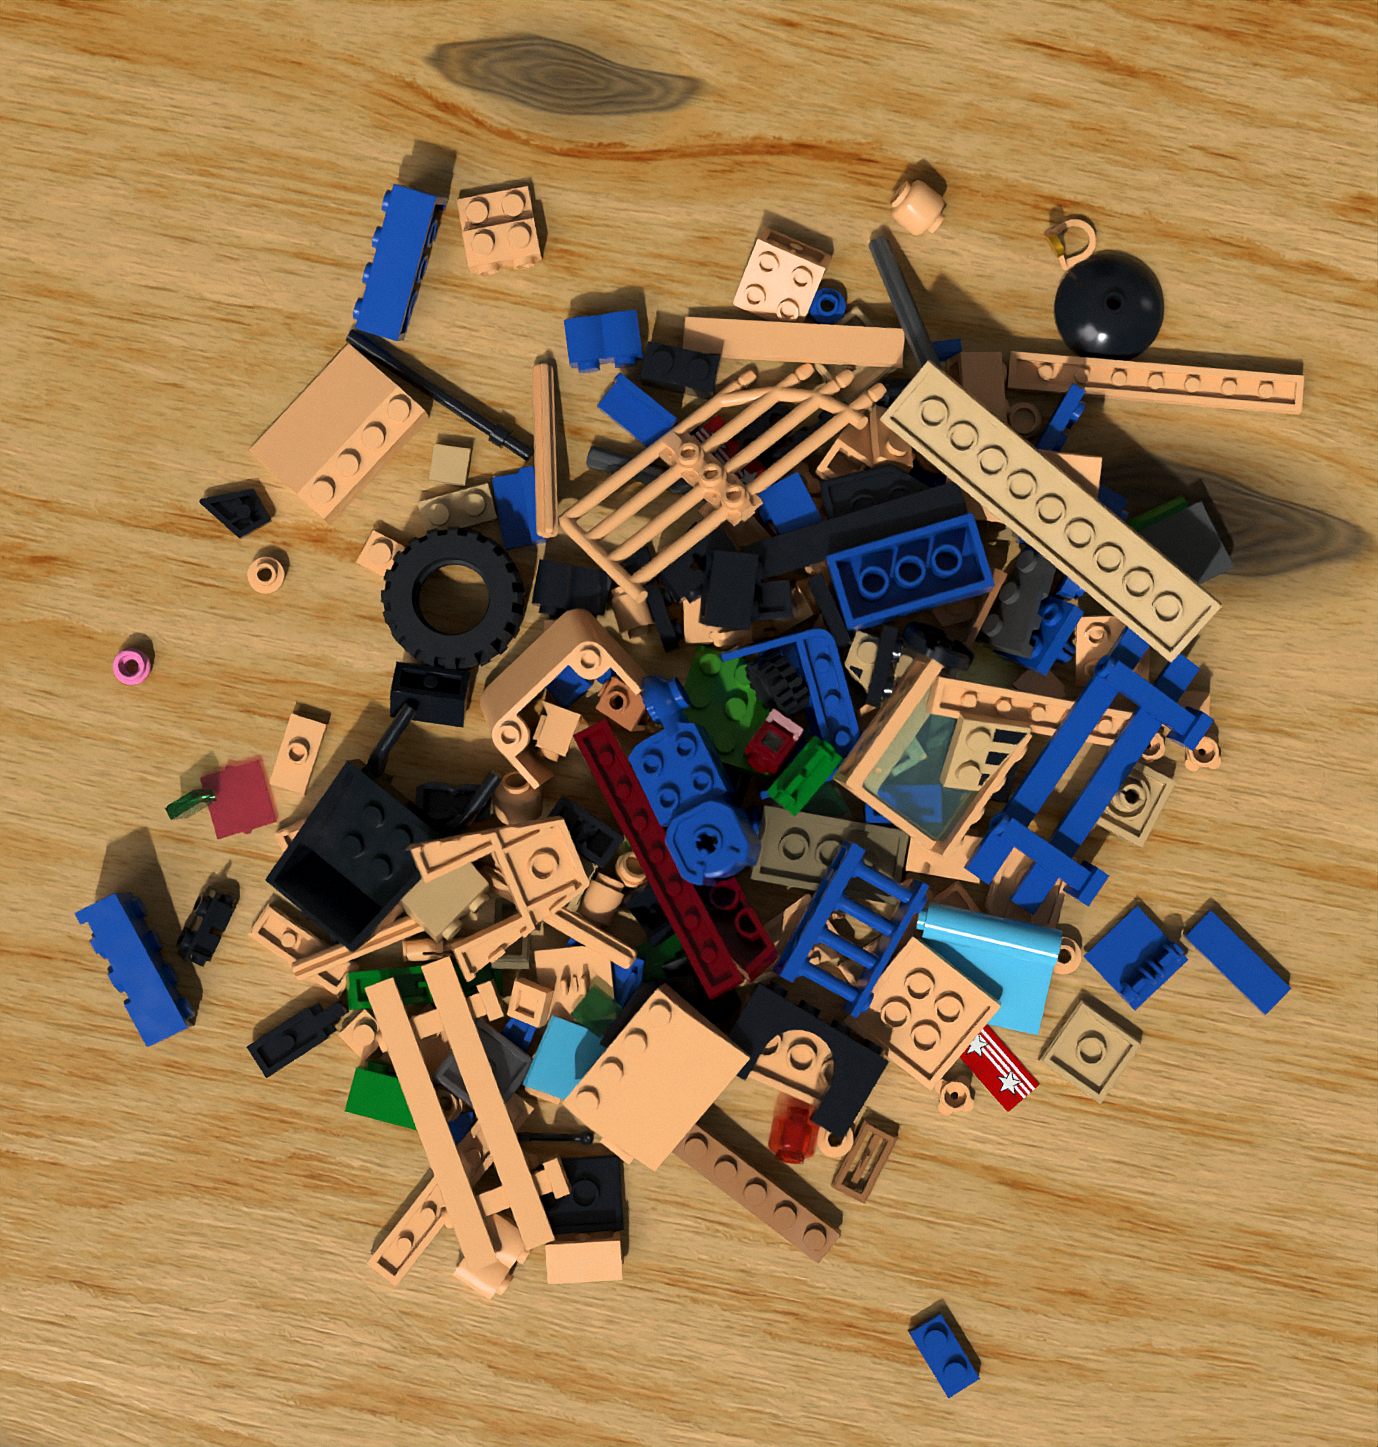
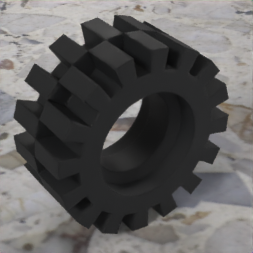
[745,649,810,718]

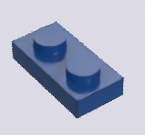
[908,1312,980,1398]

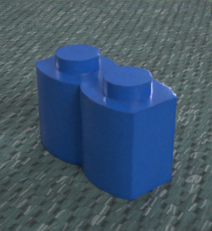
[564,310,644,373]

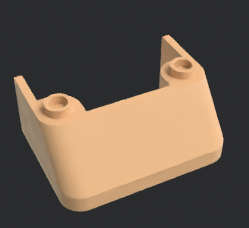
[480,608,648,789]

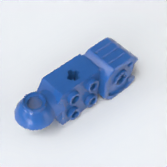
[628,675,761,886]

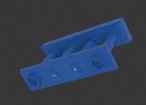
[772,840,929,1018]

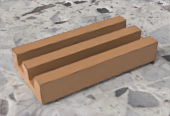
[831,1119,898,1204]

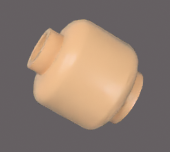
[889,180,945,236]
[493,771,543,825]

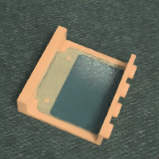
[832,654,1033,859]

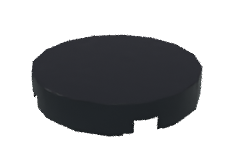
[902,621,975,671]

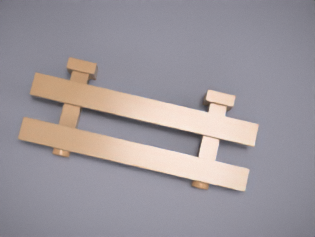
[365,956,572,1272]

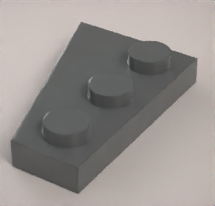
[975,545,1056,659]

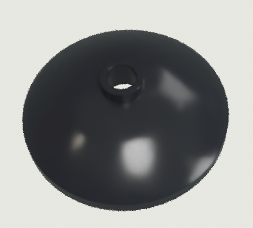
[1054,255,1164,361]

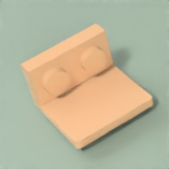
[733,227,833,323]

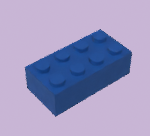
[826,513,995,633]

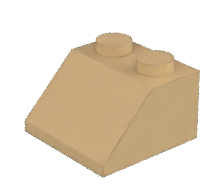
[401,862,490,943]

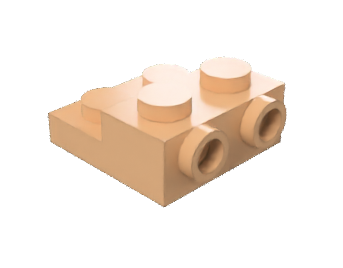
[456,186,542,277]

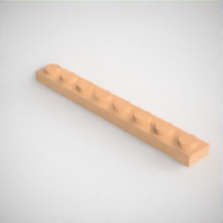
[1006,351,1304,415]

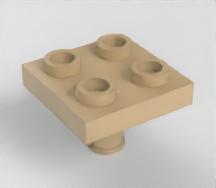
[1095,747,1176,848]

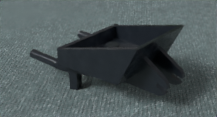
[265,702,503,953]

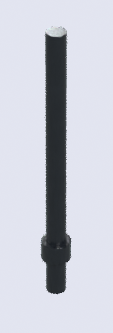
[346,329,534,462]

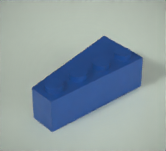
[353,184,449,341]
[74,892,195,1047]

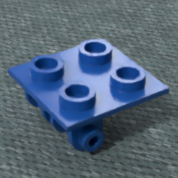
[1083,906,1188,1011]

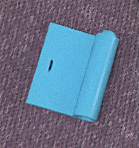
[916,901,1063,1035]

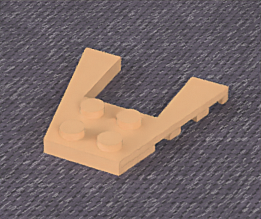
[409,815,590,982]

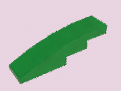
[345,962,503,1010]

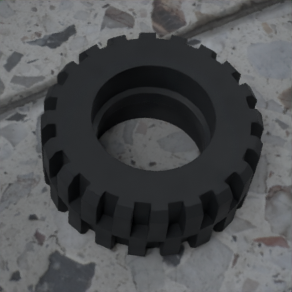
[381,526,526,671]

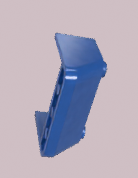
[720,628,861,799]

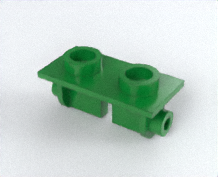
[766,736,844,817]

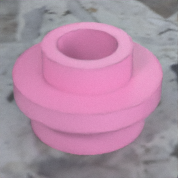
[113,648,151,685]

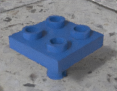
[993,595,1084,676]

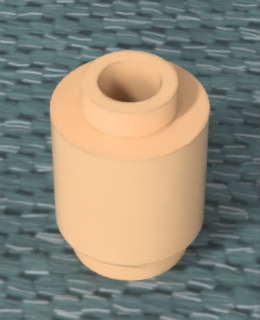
[610,587,655,639]
[576,872,625,929]

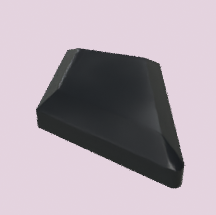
[199,489,272,539]

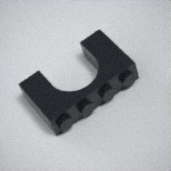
[727,980,889,1140]

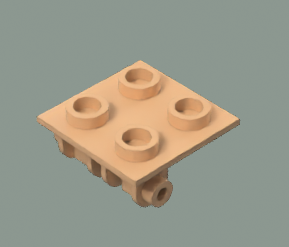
[1073,615,1150,686]

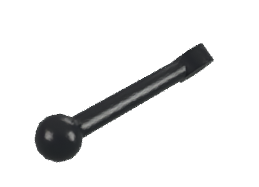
[516,1130,594,1145]

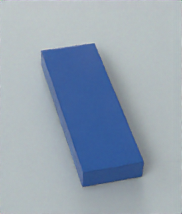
[1183,910,1291,1015]

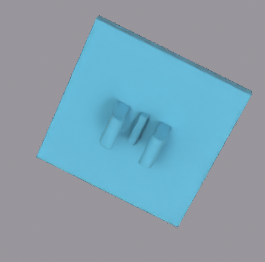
[523,1015,607,1100]

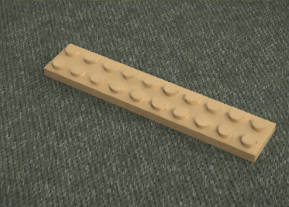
[879,359,1222,662]

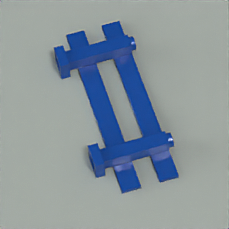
[963,626,1214,915]

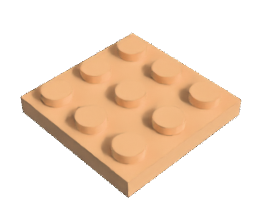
[843,933,1001,1091]

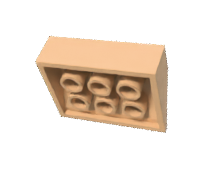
[249,343,429,525]
[562,983,751,1171]

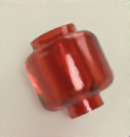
[768,1107,820,1165]

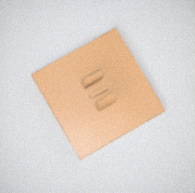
[534,945,617,1024]

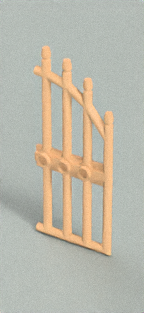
[558,363,887,603]

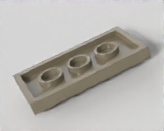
[749,805,909,905]

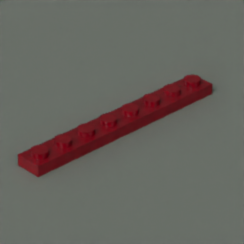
[572,718,744,1000]

